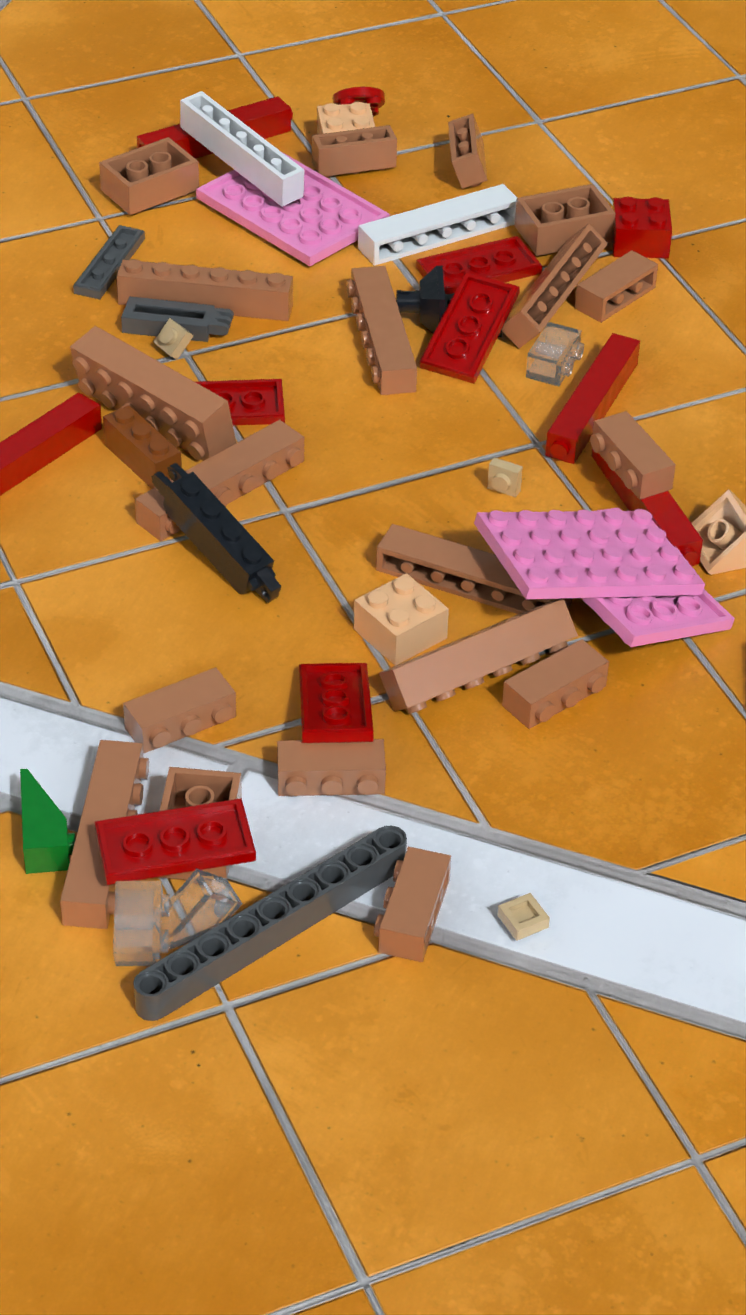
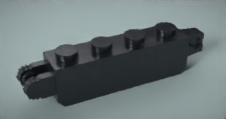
[151,463,281,603]

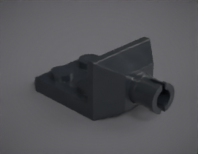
[396,266,502,337]

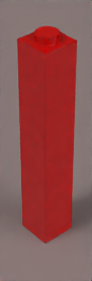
[137,96,293,159]
[545,333,640,464]
[0,392,102,496]
[591,448,703,566]

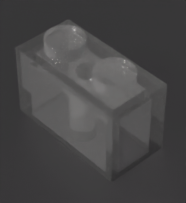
[526,322,584,387]
[113,881,170,966]

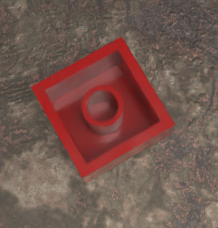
[612,196,672,259]

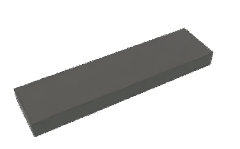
[73,225,145,299]

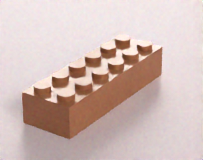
[70,326,236,461]

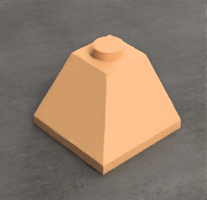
[691,489,746,575]

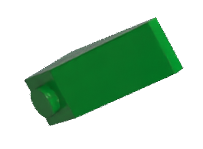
[20,769,76,874]

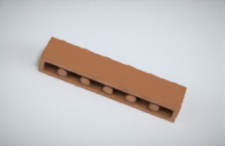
[502,223,608,348]
[117,259,293,321]
[347,266,417,395]
[135,420,304,541]
[376,524,572,614]
[379,598,578,714]
[60,740,149,929]

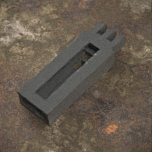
[121,296,234,342]

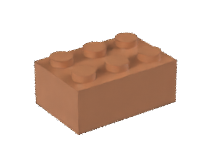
[99,137,199,215]
[515,184,615,256]
[160,767,242,883]

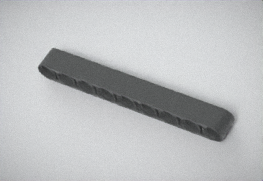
[133,825,407,1021]

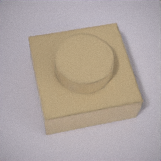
[154,318,194,360]
[487,457,523,498]
[497,893,550,941]

